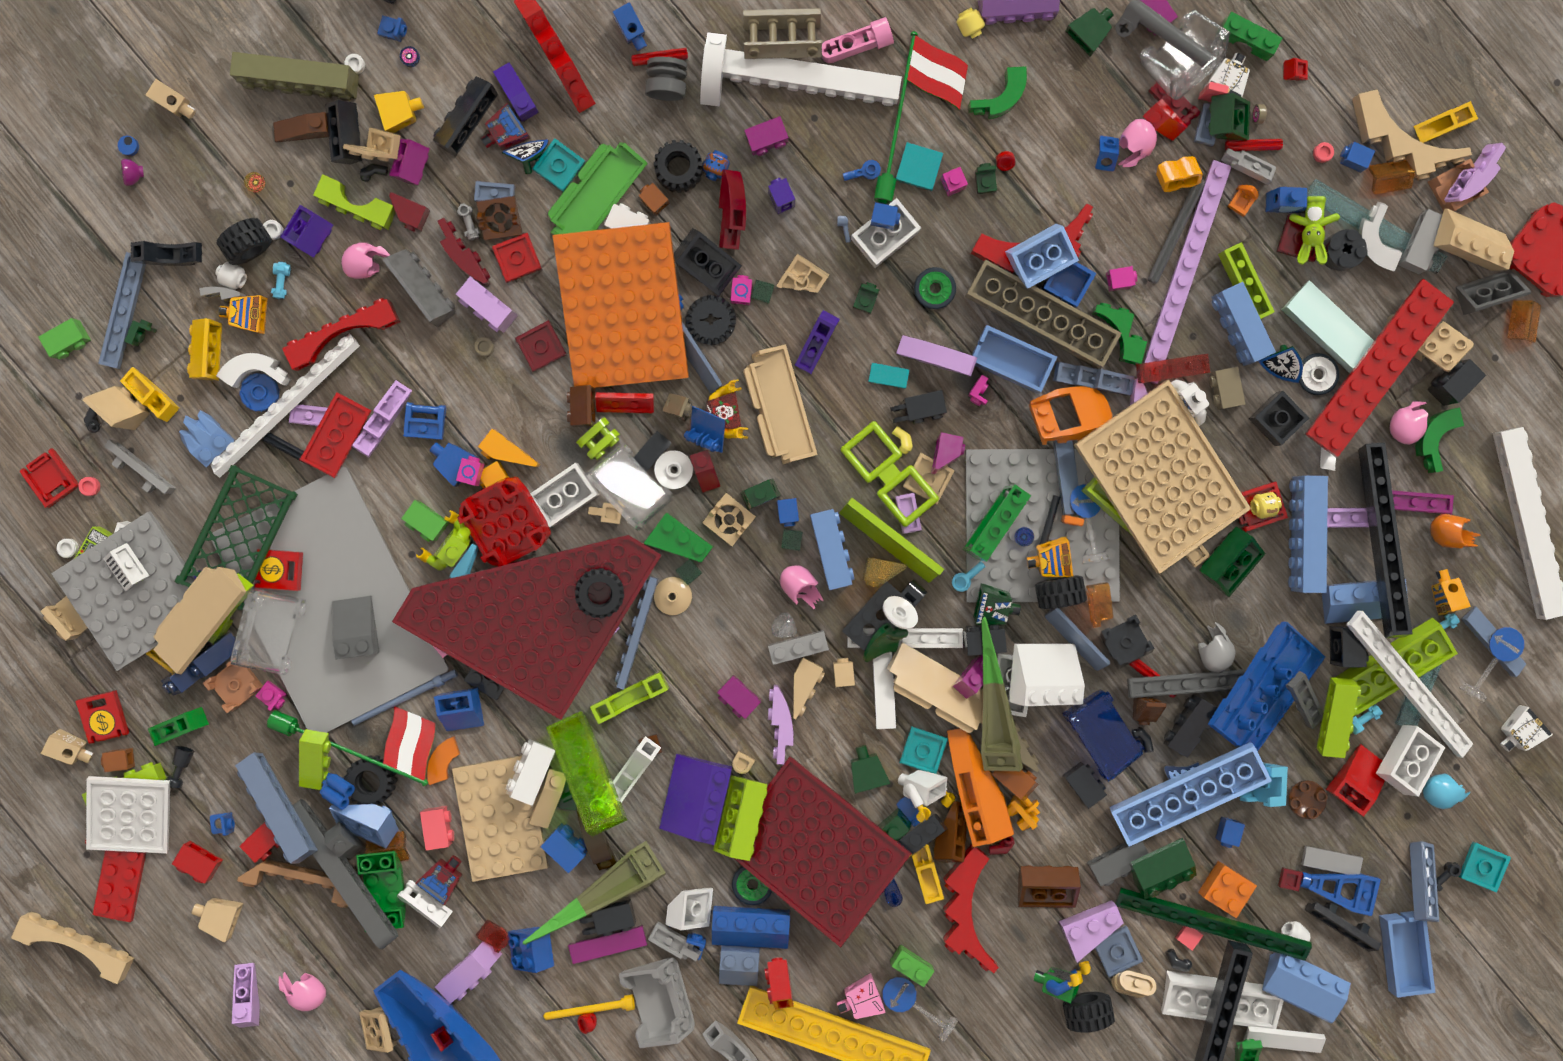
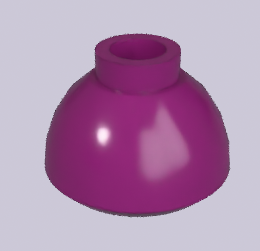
[121,159,144,186]

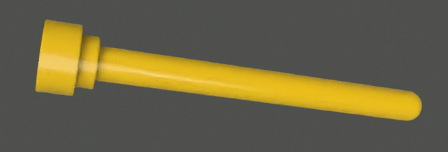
[543,994,635,1020]

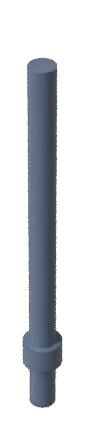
[351,669,458,726]

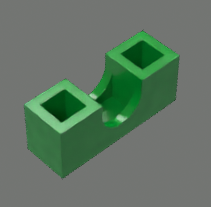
[1216,11,1283,61]

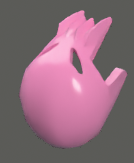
[1119,119,1157,167]
[341,243,390,279]
[1390,402,1428,445]
[780,566,824,609]
[279,972,326,1011]

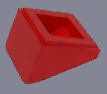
[1283,58,1308,80]
[431,1026,453,1051]

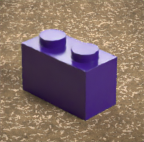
[768,178,796,214]

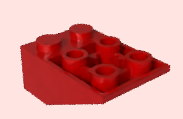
[1325,744,1385,817]

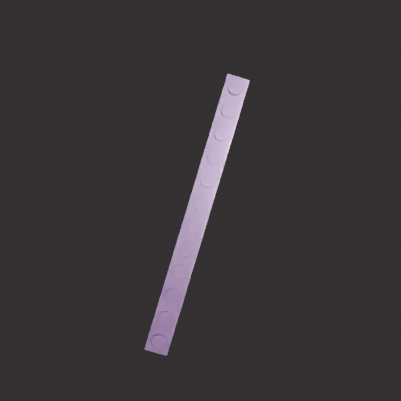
[1138,160,1231,384]

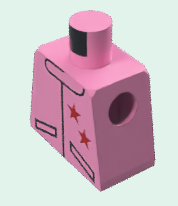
[837,973,885,1019]

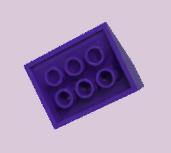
[659,754,732,845]

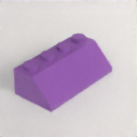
[978,0,1060,25]

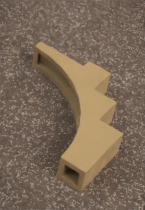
[1352,90,1472,181]

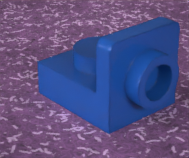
[377,15,407,42]

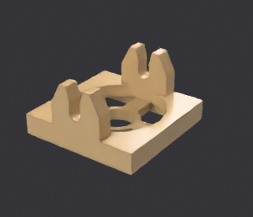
[702,493,756,546]
[359,1007,397,1053]

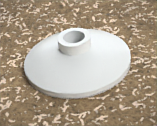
[655,451,693,489]
[883,596,918,629]

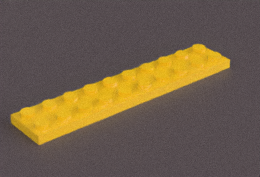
[737,985,931,1061]

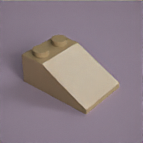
[83,386,150,430]

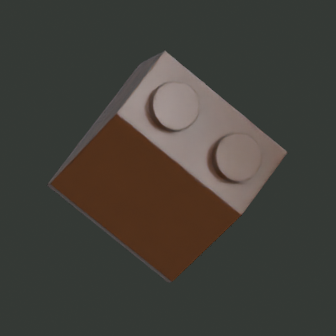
[567,385,596,427]

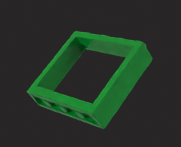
[962,484,1032,562]

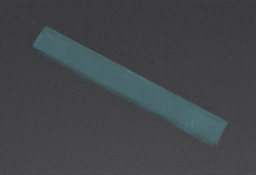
[1307,179,1448,274]

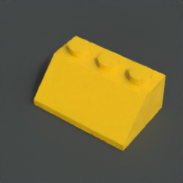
[187,318,222,381]

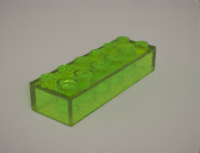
[546,711,628,836]

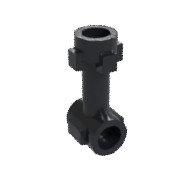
[1436,862,1461,892]

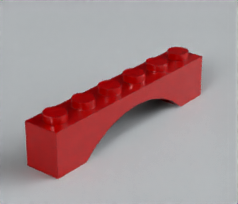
[282,298,401,371]

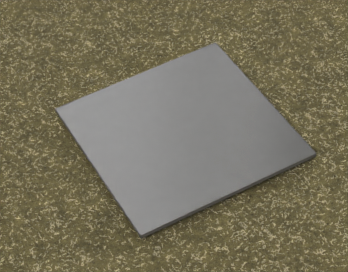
[966,449,1120,602]

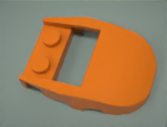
[1029,386,1112,445]

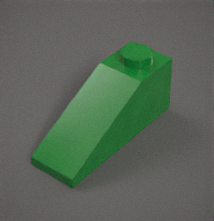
[148,707,209,746]

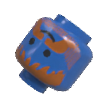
[702,150,730,181]

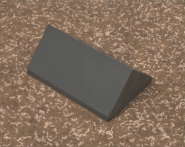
[1456,269,1531,315]

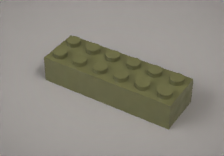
[230,52,359,101]

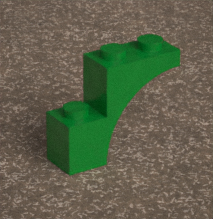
[1092,303,1147,366]

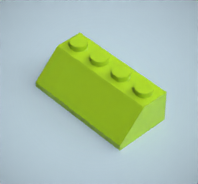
[713,775,767,861]

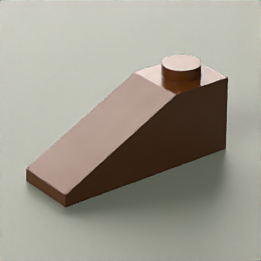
[273,112,329,143]
[1133,697,1166,725]
[934,801,967,863]

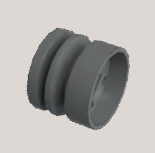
[645,57,687,101]

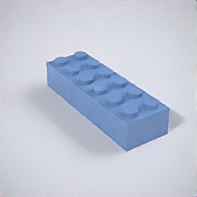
[1288,476,1328,593]

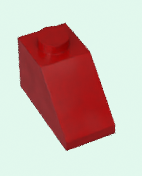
[1143,99,1188,141]

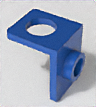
[1095,136,1119,171]
[896,796,920,827]
[210,812,235,836]
[686,933,706,960]

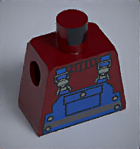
[481,103,530,150]
[415,855,462,905]

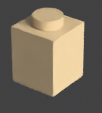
[833,658,855,687]

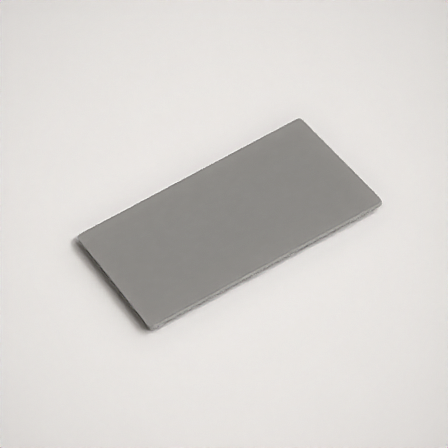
[211,467,449,733]

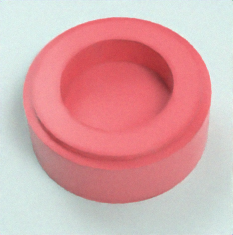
[1313,142,1334,163]
[78,477,100,496]

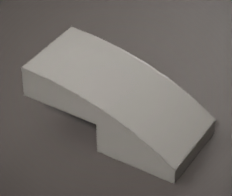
[199,287,246,302]

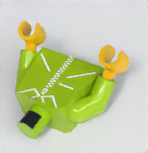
[416,510,471,571]

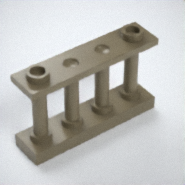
[743,8,822,59]

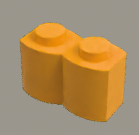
[1156,156,1203,192]

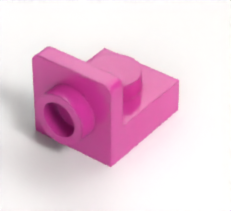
[968,375,989,406]
[255,681,287,711]

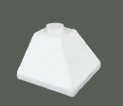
[666,888,713,930]

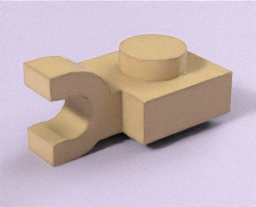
[588,503,623,524]

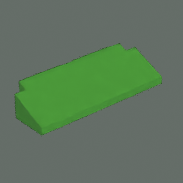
[548,142,648,235]

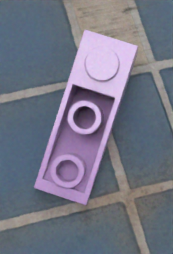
[232,963,260,1028]

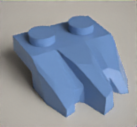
[179,410,235,467]

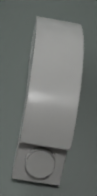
[702,1020,758,1061]

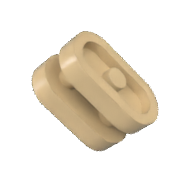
[1111,971,1156,998]

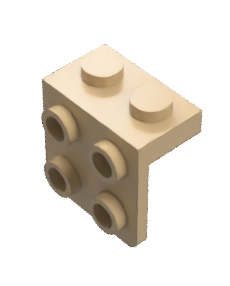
[343,128,400,161]
[1415,321,1474,372]
[41,596,88,641]

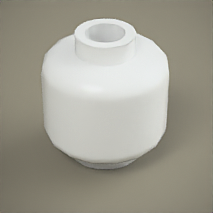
[215,262,247,290]
[1281,921,1311,942]

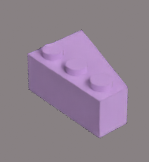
[435,937,502,1004]

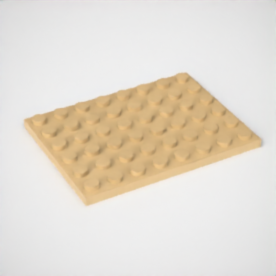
[1074,380,1251,574]

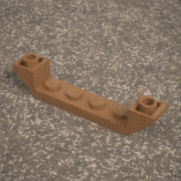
[237,859,348,908]

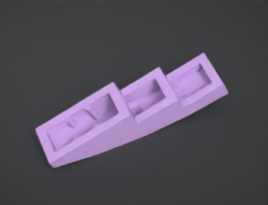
[897,335,977,376]
[352,381,412,458]

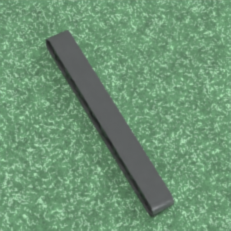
[292,799,398,949]

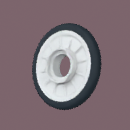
[1299,353,1339,395]

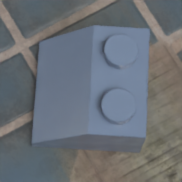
[719,945,760,986]

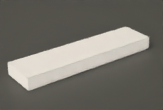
[1244,1026,1326,1053]

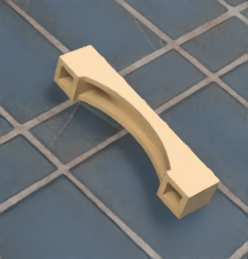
[11,912,134,984]

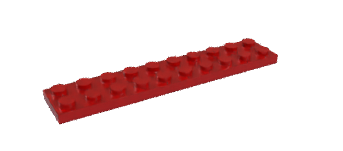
[1305,279,1454,457]

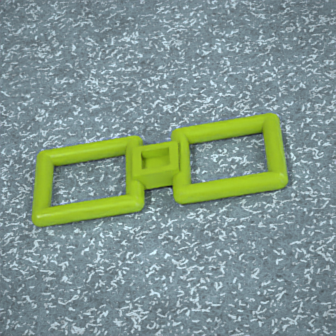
[841,421,939,527]

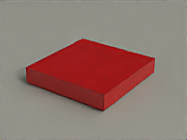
[492,233,542,283]

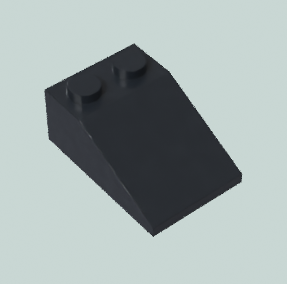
[674,228,742,296]

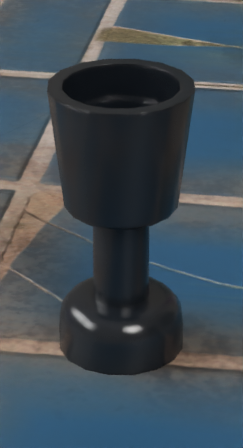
[165,746,195,788]

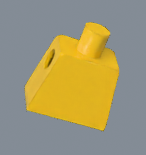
[374,91,424,133]

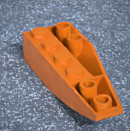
[947,728,1014,847]

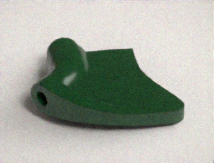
[863,623,908,662]

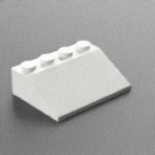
[1009,644,1085,706]

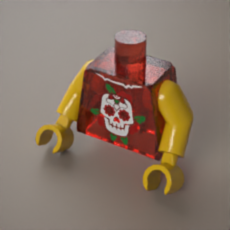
[704,379,748,439]

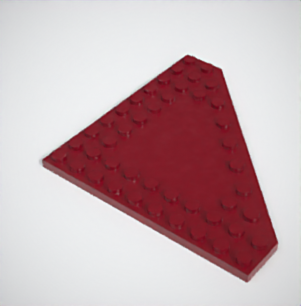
[392,535,661,720]

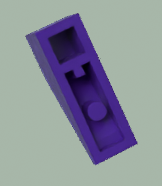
[493,62,539,122]
[795,310,840,374]

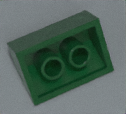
[1199,526,1266,597]
[1130,838,1197,900]

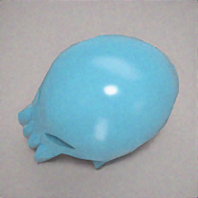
[1422,773,1470,809]

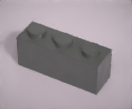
[1087,841,1148,886]

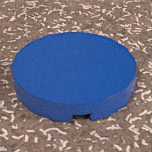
[239,373,280,412]

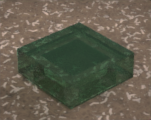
[751,279,775,304]
[781,529,803,551]
[676,559,702,585]

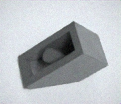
[325,821,366,858]

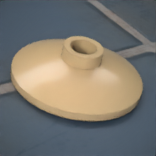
[654,577,692,615]

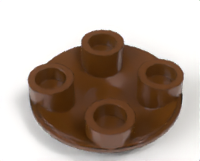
[1288,780,1328,819]

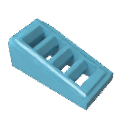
[449,544,479,578]

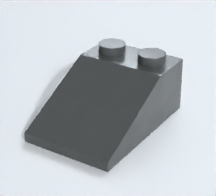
[332,596,379,660]

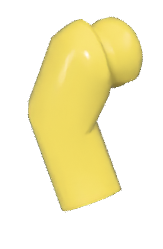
[892,426,913,454]

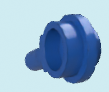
[843,160,881,181]

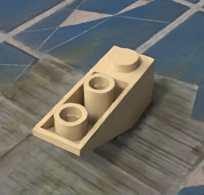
[793,657,825,720]

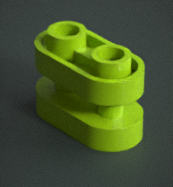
[576,417,620,460]

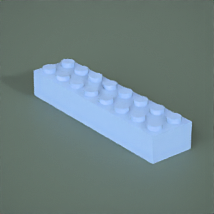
[1110,742,1272,846]

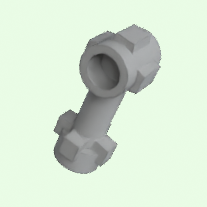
[457,203,480,241]

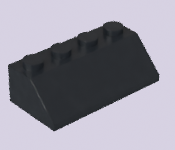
[433,76,498,157]

